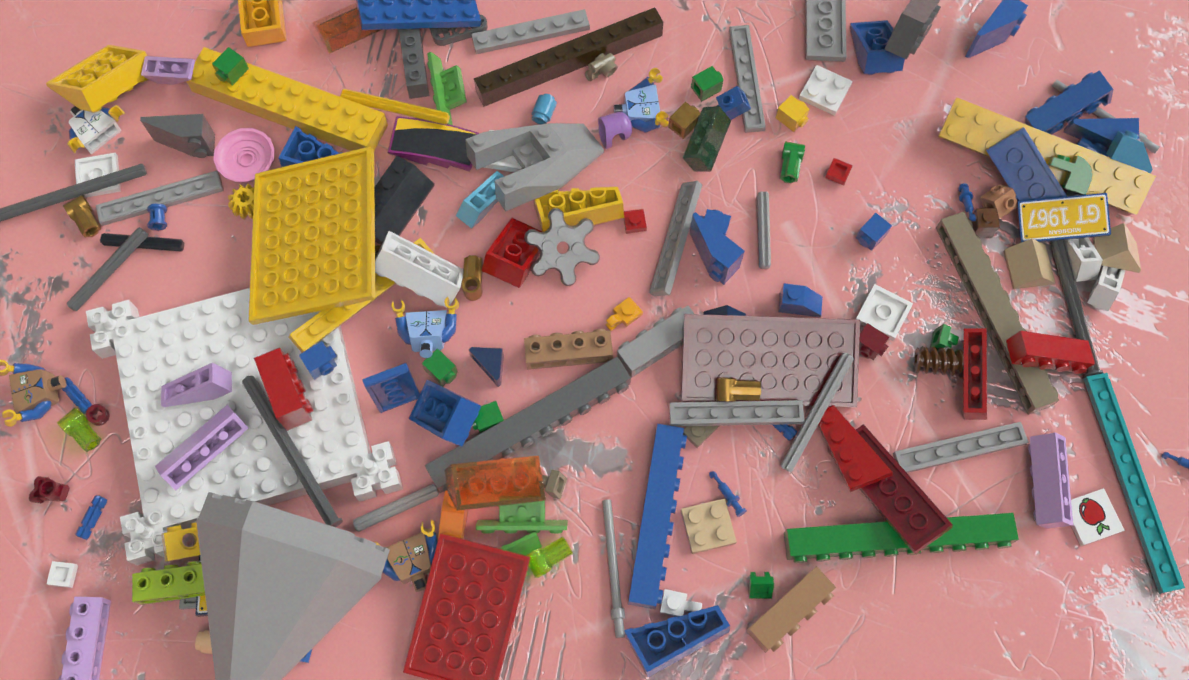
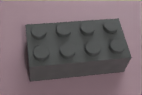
[885,0,941,60]

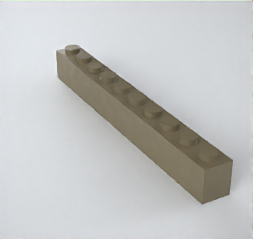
[936,212,1059,415]

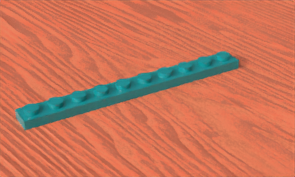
[1083,373,1185,594]

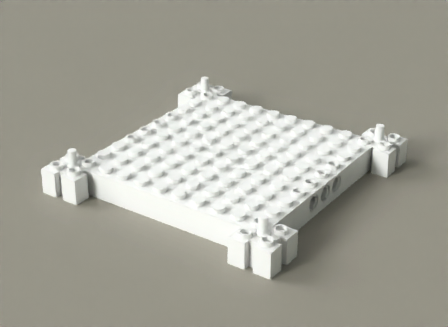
[86,288,403,565]

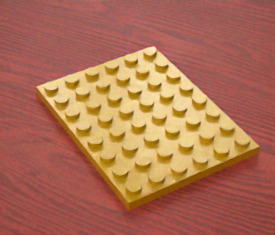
[249,146,375,325]

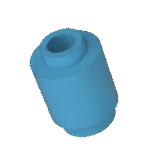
[531,94,557,124]

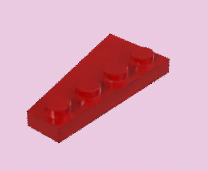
[818,406,893,492]

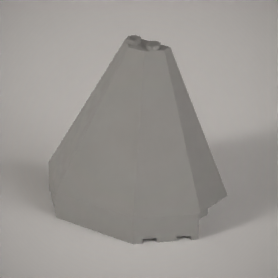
[196,492,390,680]

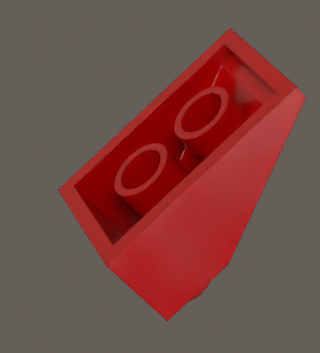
[482,218,542,288]

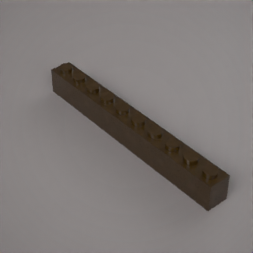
[474,7,664,107]

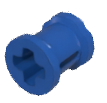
[147,204,167,231]

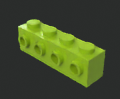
[132,561,205,605]

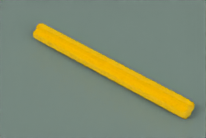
[340,89,450,124]

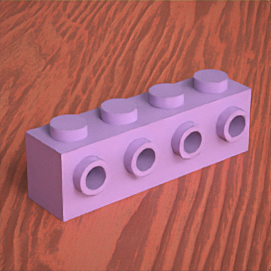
[155,405,248,491]
[1028,433,1073,529]
[58,597,111,680]

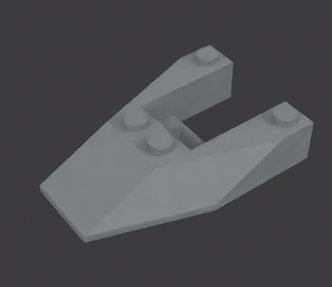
[465,123,604,211]

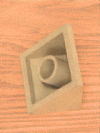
[1093,223,1141,273]
[1004,239,1056,289]

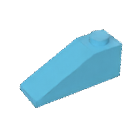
[456,171,504,229]

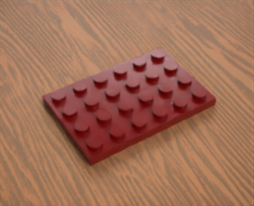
[403,533,531,680]

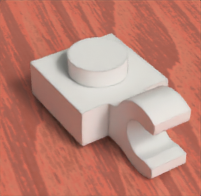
[660,589,702,617]

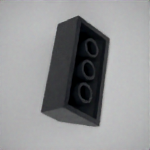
[374,156,435,245]

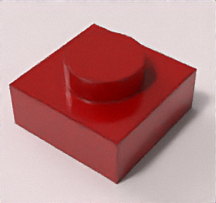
[825,158,853,186]
[624,209,647,234]

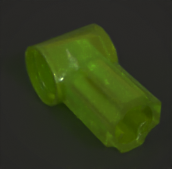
[57,407,102,452]
[526,537,573,578]

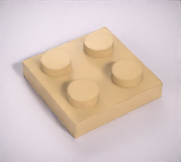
[681,499,737,554]

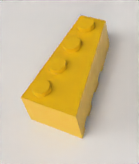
[533,187,624,232]

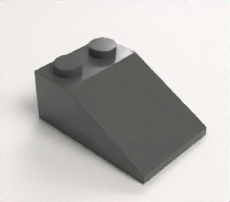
[140,114,215,158]

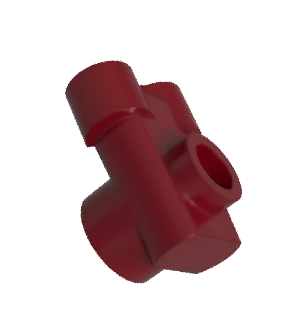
[29,476,70,504]

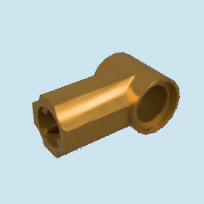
[63,195,101,237]
[461,255,483,301]
[716,378,761,401]

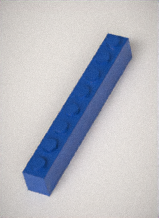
[628,424,687,609]

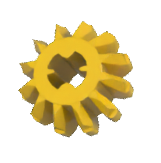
[228,183,254,220]

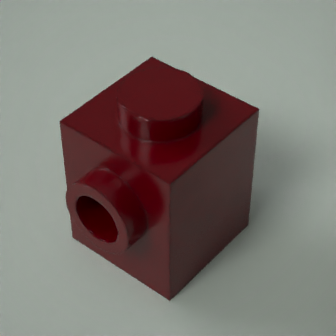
[859,323,889,361]

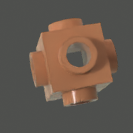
[980,184,1018,219]

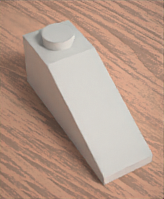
[1063,238,1103,282]
[1087,265,1126,311]

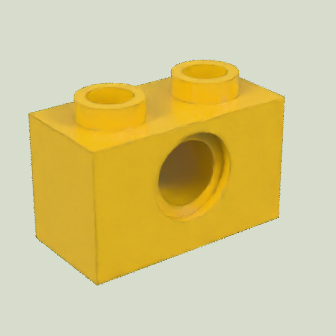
[161,522,200,562]

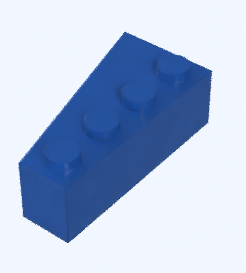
[1025,70,1114,135]
[279,126,343,167]
[624,605,730,678]

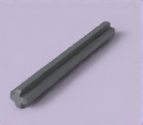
[67,227,148,311]

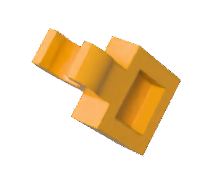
[605,297,643,331]

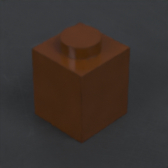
[971,208,1000,238]

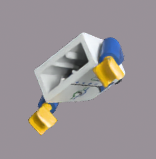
[67,105,125,155]

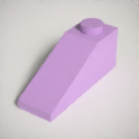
[141,56,195,85]
[161,363,232,407]

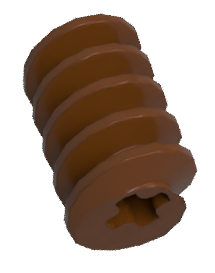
[914,346,963,376]

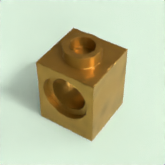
[668,101,701,139]

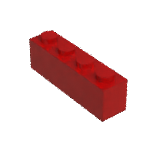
[964,328,987,420]
[1006,331,1095,374]

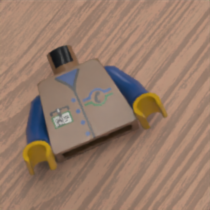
[0,360,66,427]
[375,520,438,592]

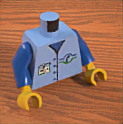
[614,68,669,133]
[391,297,459,358]

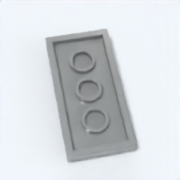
[805,0,847,62]

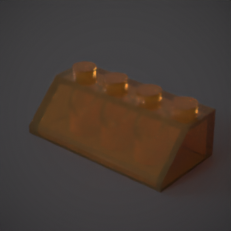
[312,3,383,54]
[445,456,546,511]

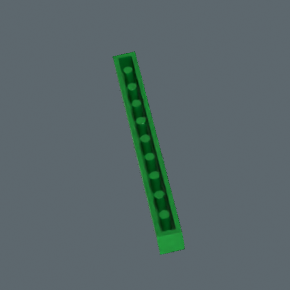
[784,513,1019,563]

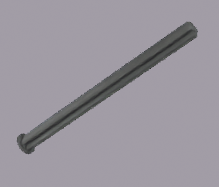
[0,164,147,222]
[1050,240,1103,377]
[242,376,343,527]

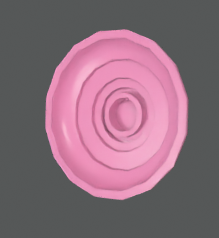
[214,128,275,182]

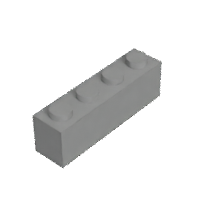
[617,306,694,378]

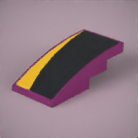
[387,116,479,171]

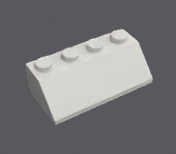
[375,231,463,308]

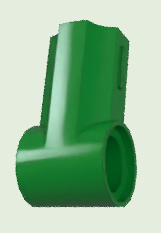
[780,141,805,183]

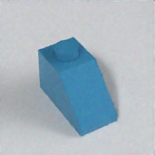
[1106,130,1153,173]

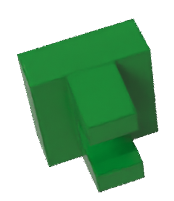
[930,324,959,350]
[748,572,774,599]

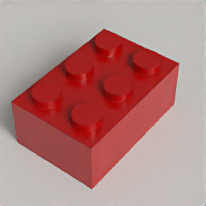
[254,348,314,431]

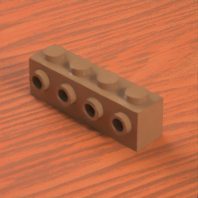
[524,329,613,370]
[747,566,836,653]

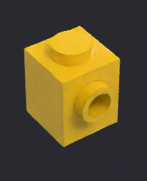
[775,95,810,132]

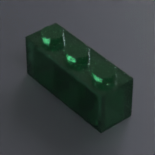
[683,106,731,172]

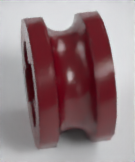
[86,404,110,426]

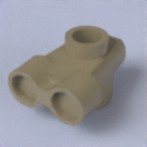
[585,53,618,81]

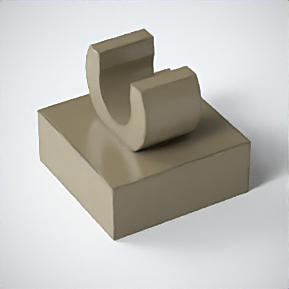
[539,470,567,499]

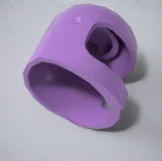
[598,112,632,149]

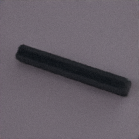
[100,233,184,252]

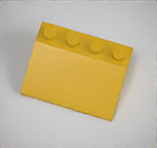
[46,45,148,113]

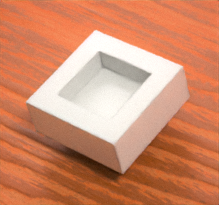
[46,561,78,588]

